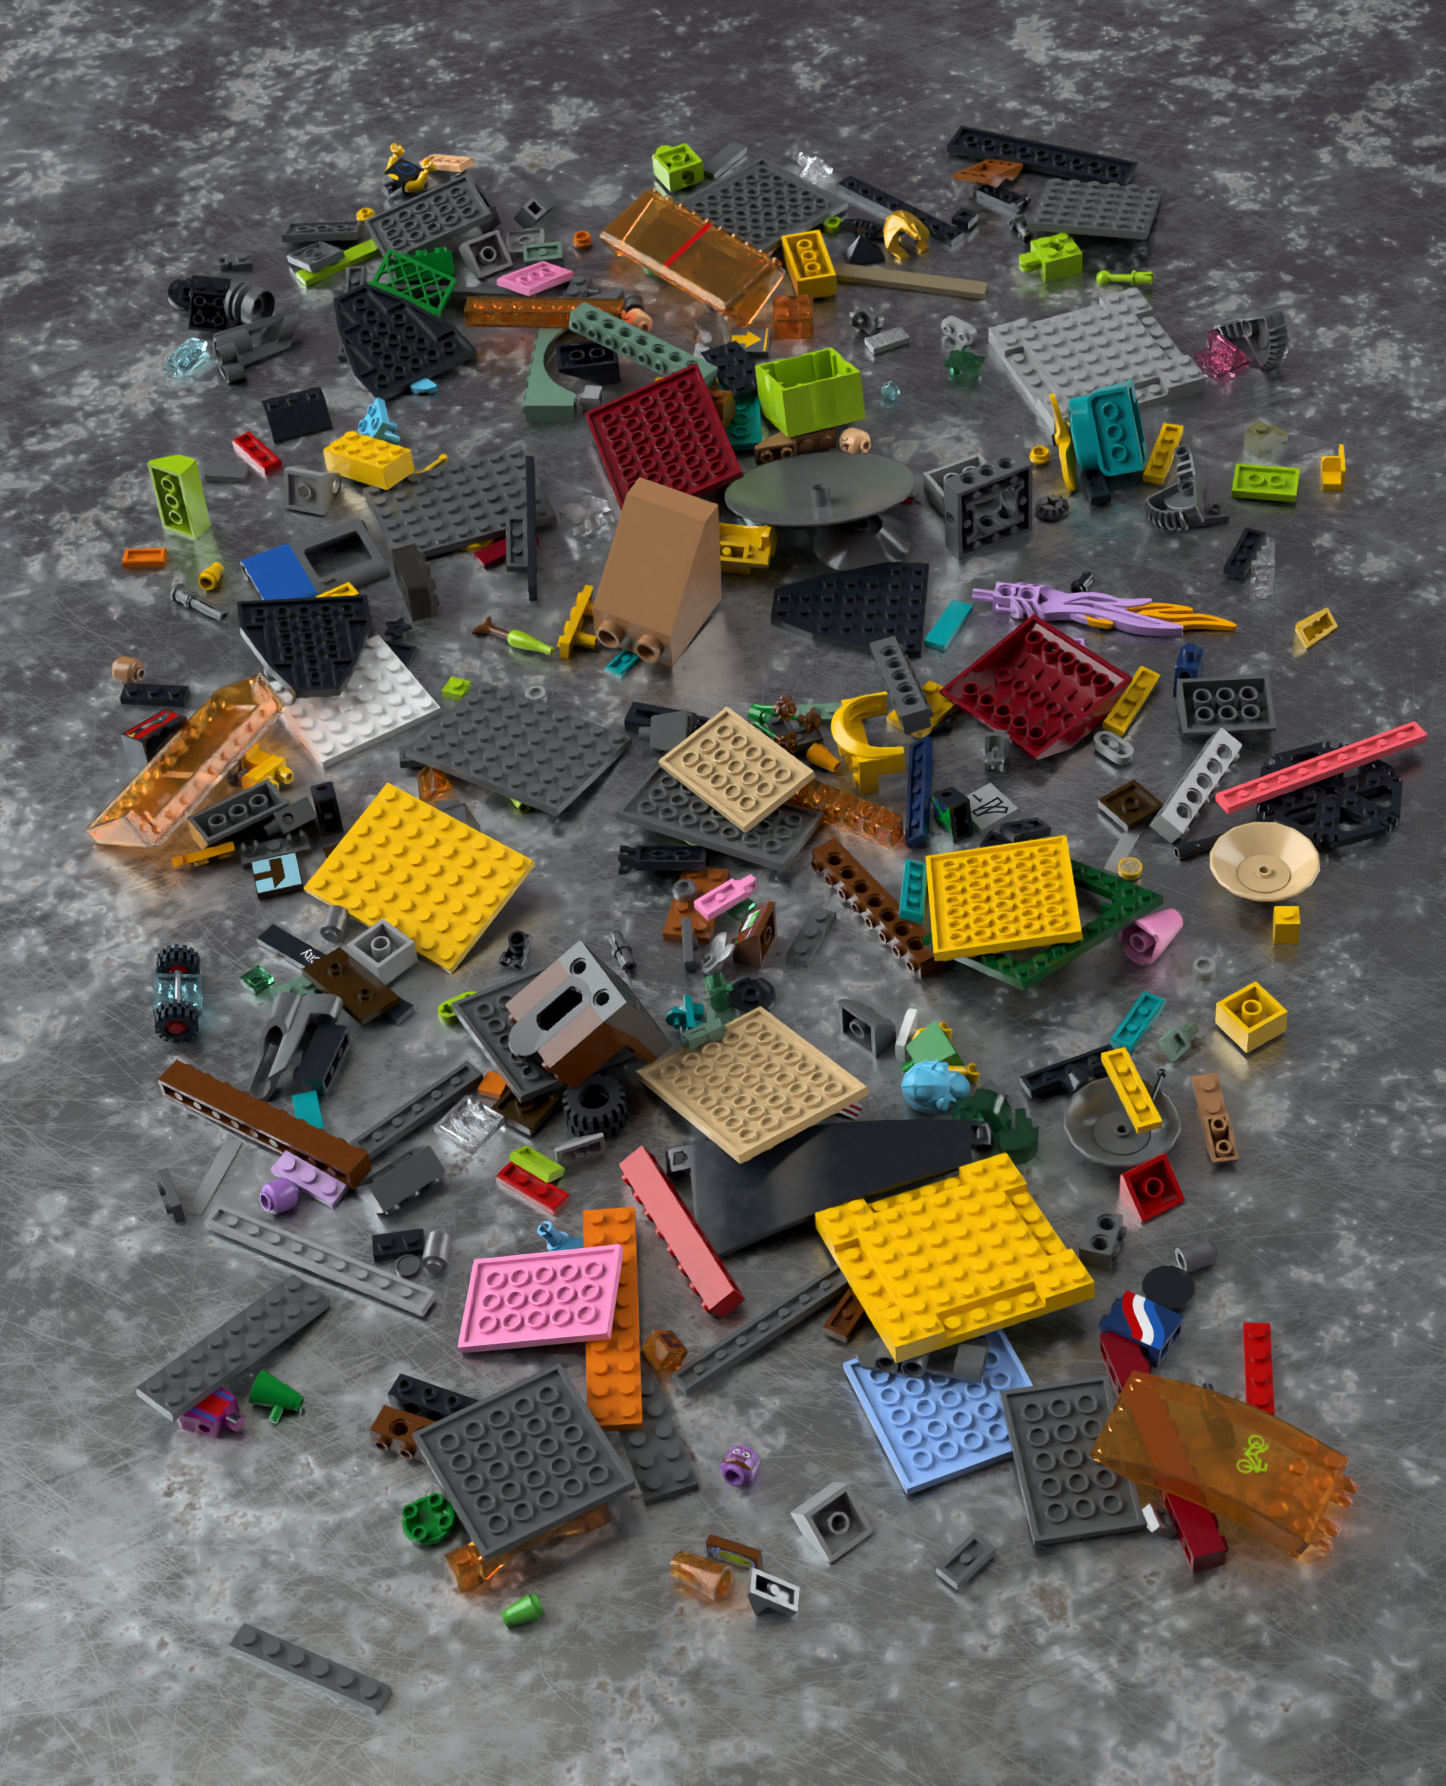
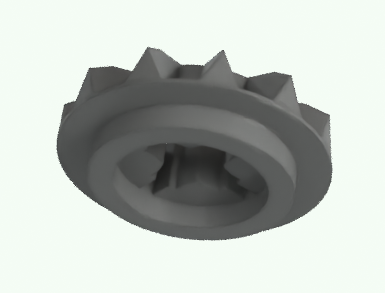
[1035,493,1069,519]

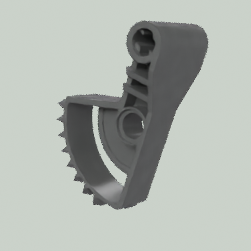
[1213,309,1289,370]
[1142,444,1206,531]

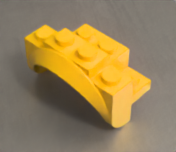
[719,523,778,575]

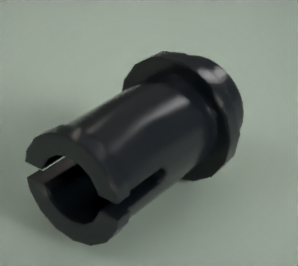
[1071,571,1095,593]

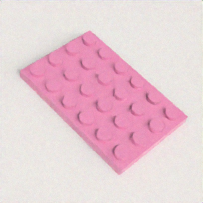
[458,1244,624,1353]

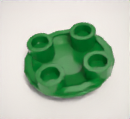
[401,1493,456,1545]

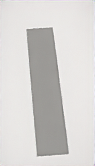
[1103,821,1148,874]
[185,1138,243,1216]

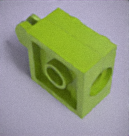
[652,143,704,192]
[1019,233,1082,282]

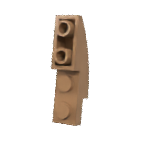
[754,427,836,465]
[1192,1073,1239,1164]

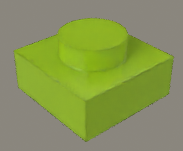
[442,676,472,701]

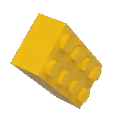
[781,230,837,301]
[323,431,415,490]

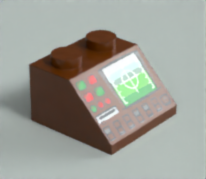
[731,901,777,969]

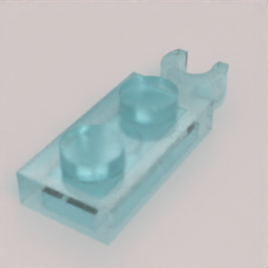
[163,337,208,377]

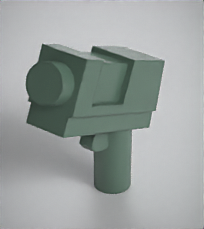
[680,1010,727,1051]

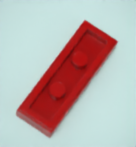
[232,431,282,475]
[495,1161,571,1216]

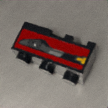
[121,709,191,775]

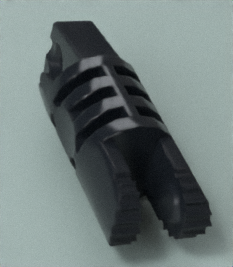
[838,218,884,239]

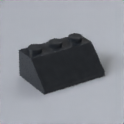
[261,386,333,444]

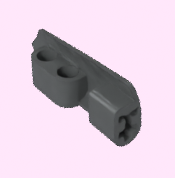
[855,1338,990,1384]

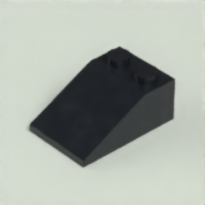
[556,341,621,384]

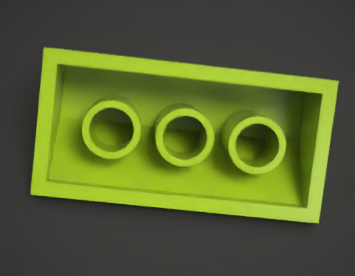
[147,454,211,539]

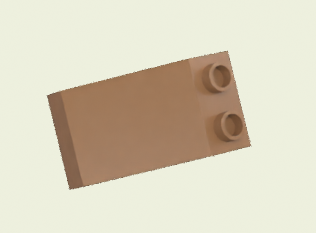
[593,477,722,667]

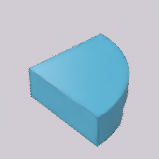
[409,377,438,394]

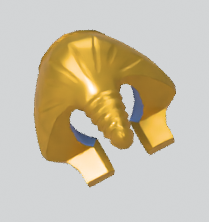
[883,210,930,261]

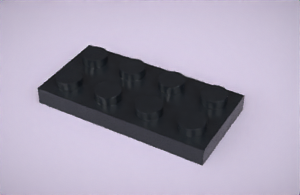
[700,340,758,402]

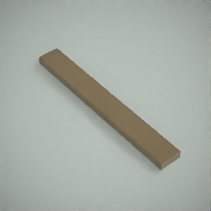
[834,263,988,300]

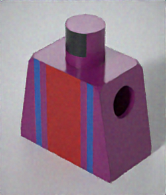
[177,1387,245,1439]

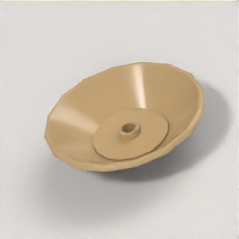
[1210,822,1320,902]

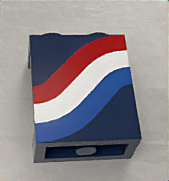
[1098,1290,1184,1368]

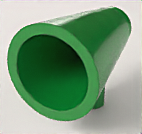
[249,1369,304,1424]

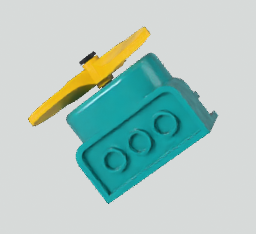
[1049,378,1149,492]

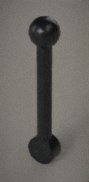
[1151,1069,1167,1105]

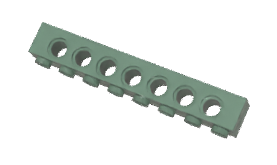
[569,302,717,389]

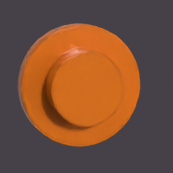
[573,231,592,249]

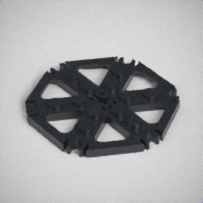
[1256,741,1403,848]

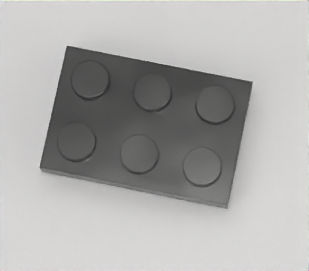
[287,241,345,273]

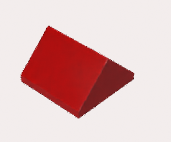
[1119,1153,1185,1222]

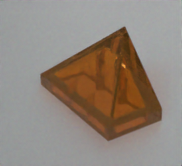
[417,765,454,803]

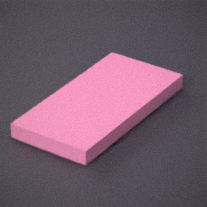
[497,261,574,296]

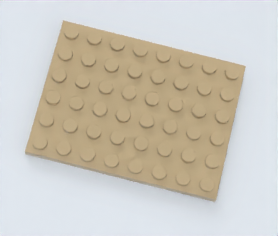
[636,1006,869,1164]

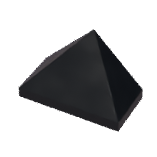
[843,235,885,266]

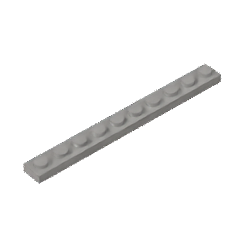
[204,1203,437,1317]

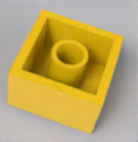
[1215,981,1288,1053]

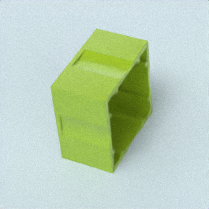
[755,347,866,438]

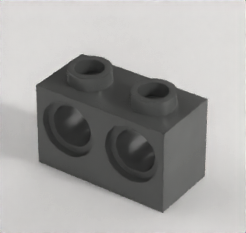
[1079,1208,1127,1272]

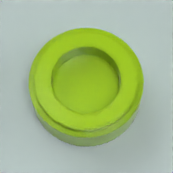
[823,216,842,234]

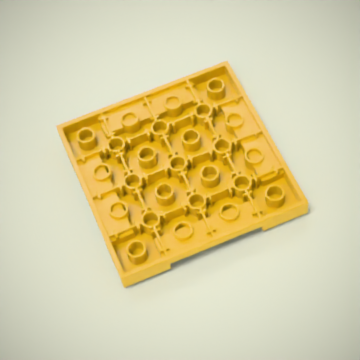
[815,1152,1095,1363]

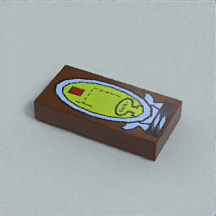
[706,1534,763,1571]

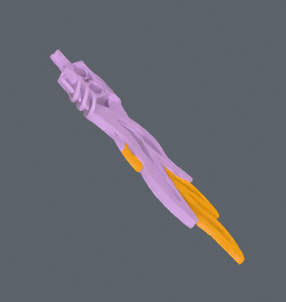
[972,582,1237,637]

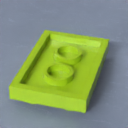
[1231,463,1300,502]

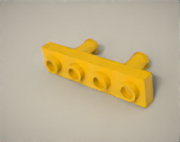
[557,584,597,660]

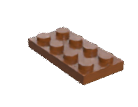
[662,867,730,945]

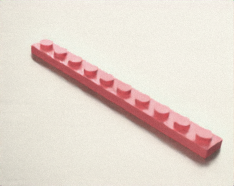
[1215,721,1428,814]

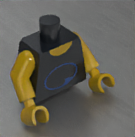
[381,143,436,197]

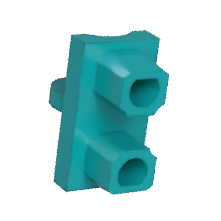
[665,994,705,1039]

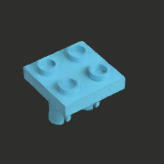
[358,398,400,445]

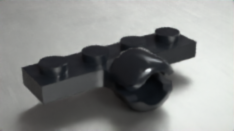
[1019,1044,1114,1098]

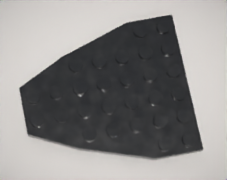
[333,283,477,402]
[771,562,929,658]
[236,595,372,698]

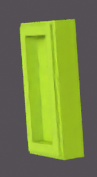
[509,1145,565,1183]

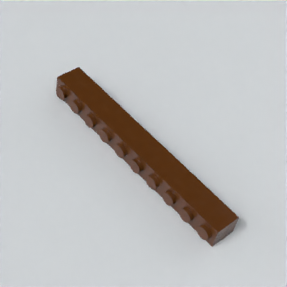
[157,1060,372,1190]

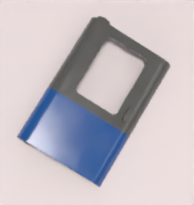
[240,517,391,600]

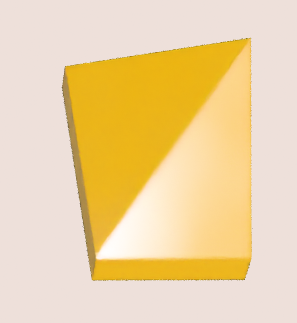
[1295,607,1338,648]

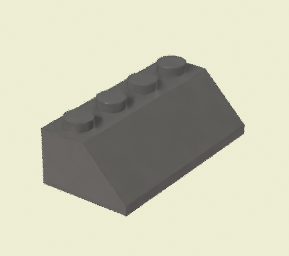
[187,779,289,850]

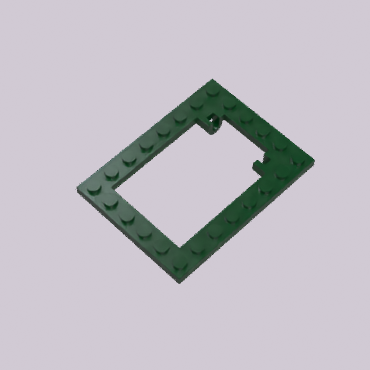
[922,859,1164,991]

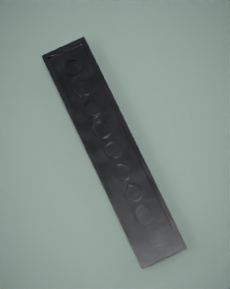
[947,126,1138,186]

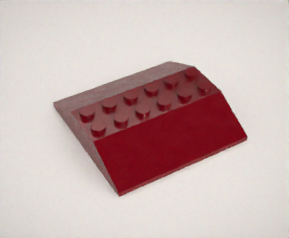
[939,614,1133,760]

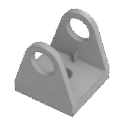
[284,466,342,515]

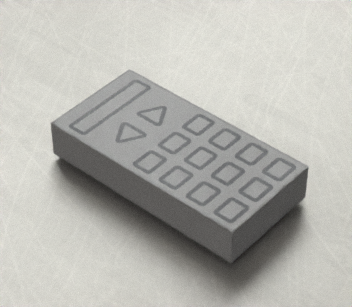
[865,327,910,355]

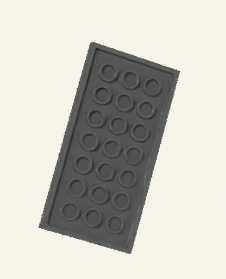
[616,763,824,872]

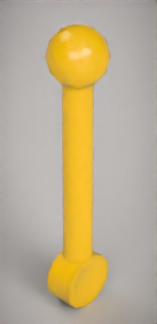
[415,454,448,474]

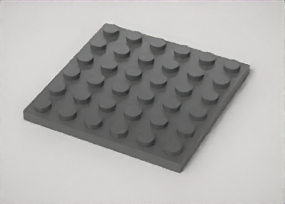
[1029,178,1162,240]
[451,962,634,1103]
[412,1363,636,1562]

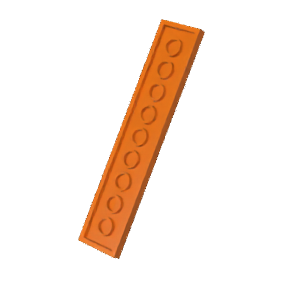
[583,1207,643,1432]

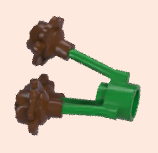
[748,695,822,754]

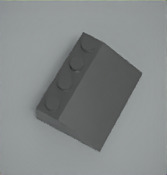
[1176,674,1276,736]

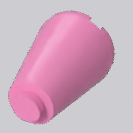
[1118,909,1183,965]

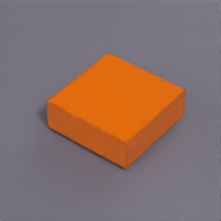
[478,1071,509,1100]

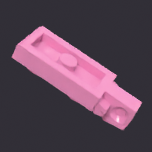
[694,874,758,921]

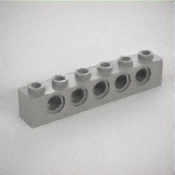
[1149,727,1242,843]

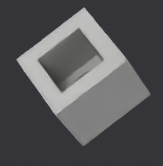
[580,385,604,413]

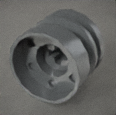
[224,280,276,330]

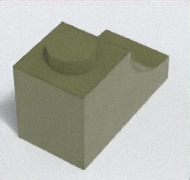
[1244,420,1288,459]

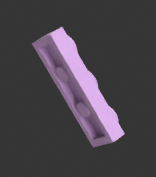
[271,1150,348,1209]

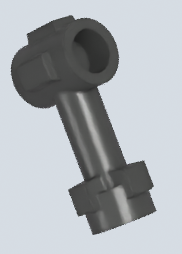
[1008,215,1034,244]

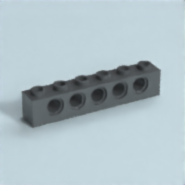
[869,636,933,734]

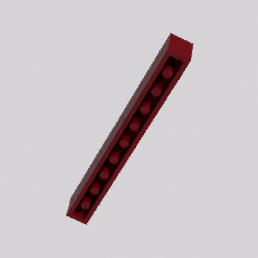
[1099,1331,1229,1573]

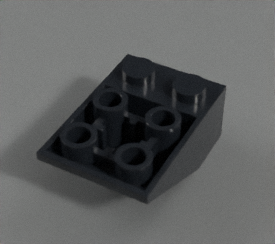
[188,275,231,332]

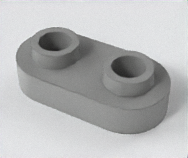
[941,316,978,345]
[1094,731,1134,765]

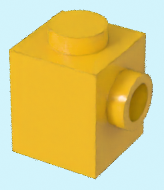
[1273,906,1300,944]

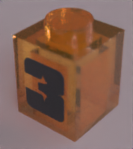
[640,1330,688,1372]

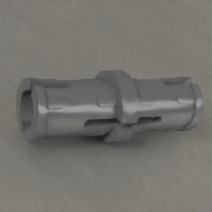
[608,930,637,973]

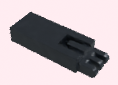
[624,702,710,734]

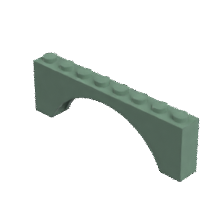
[522,306,583,422]

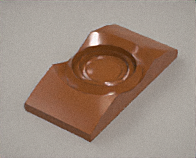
[953,159,1023,188]

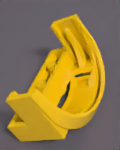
[831,691,905,795]

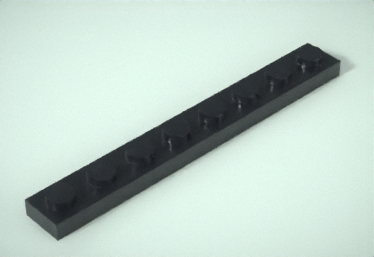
[837,175,964,247]

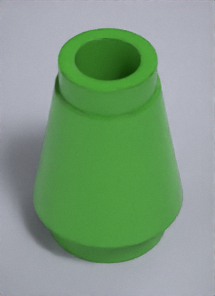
[501,1593,545,1628]

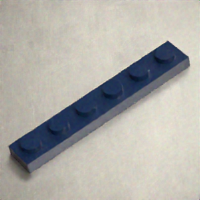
[905,736,933,849]

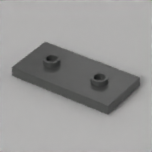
[281,220,363,242]

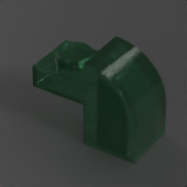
[952,1088,1014,1134]
[998,1108,1039,1165]

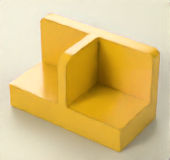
[1320,444,1346,491]

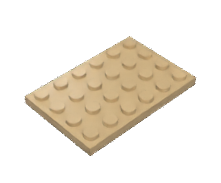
[658,707,815,833]

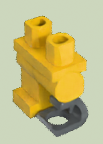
[224,741,294,790]

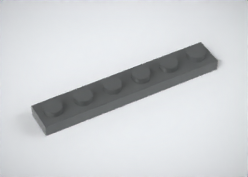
[350,1061,484,1160]
[229,1623,391,1715]

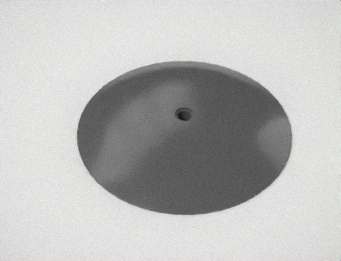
[725,452,916,528]

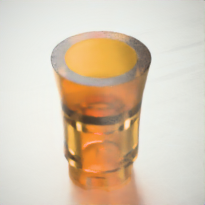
[669,1550,735,1603]

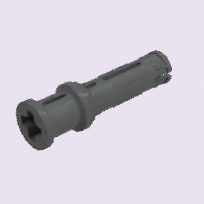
[170,583,229,623]

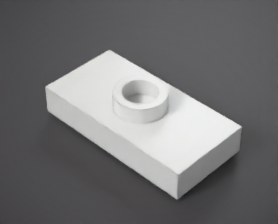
[895,1008,918,1062]

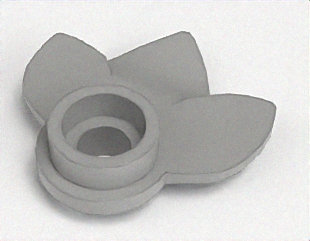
[700,932,736,976]

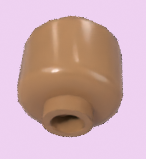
[111,655,145,685]

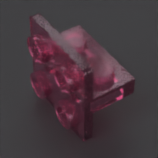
[1194,329,1250,377]

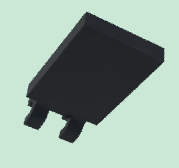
[618,845,707,875]

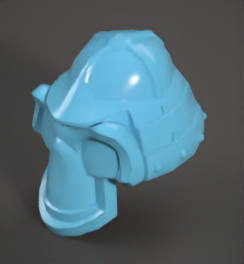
[900,1059,970,1114]

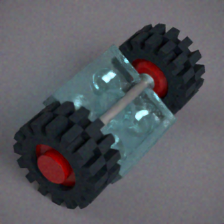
[152,944,202,1043]

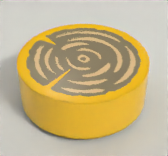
[1118,857,1142,880]

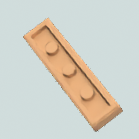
[419,154,475,172]

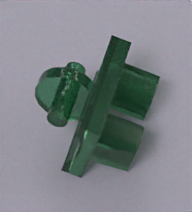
[944,345,986,379]
[701,972,733,1012]

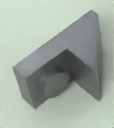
[747,1567,800,1617]

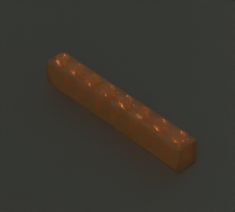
[464,297,626,329]

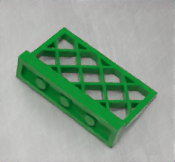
[368,249,458,318]

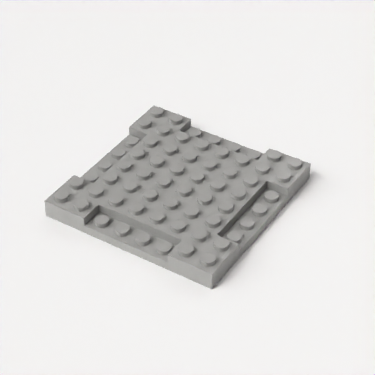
[989,287,1206,434]

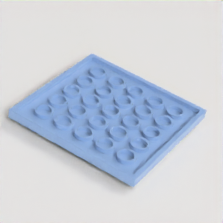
[843,1329,1033,1495]

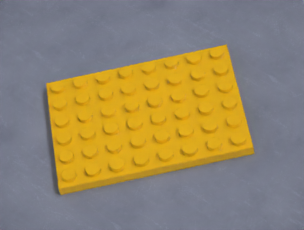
[304,782,535,974]
[926,835,1083,961]

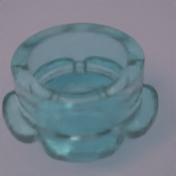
[881,381,900,400]

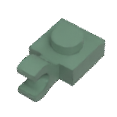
[1157,1022,1199,1061]

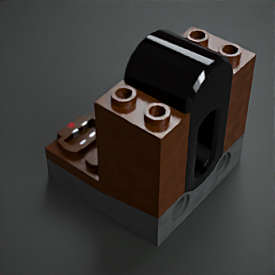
[505,940,673,1089]

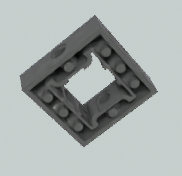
[944,450,1033,561]

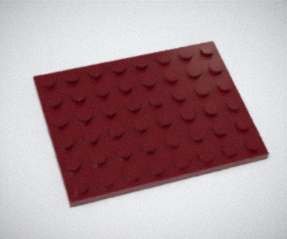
[584,363,744,512]

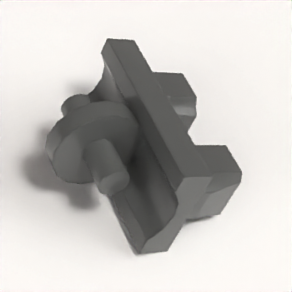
[849,300,884,335]
[984,729,1010,773]

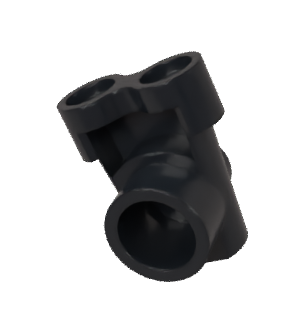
[498,930,533,971]

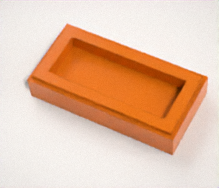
[122,548,168,568]

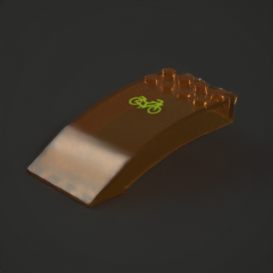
[1088,1370,1359,1559]

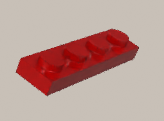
[1243,1322,1275,1419]

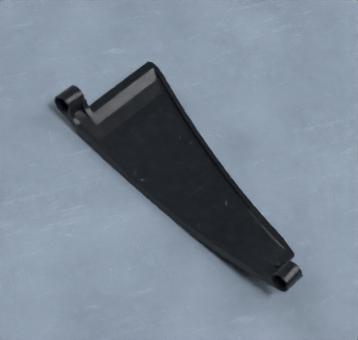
[665,1119,996,1258]

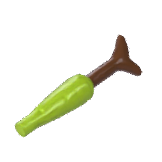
[472,616,555,656]

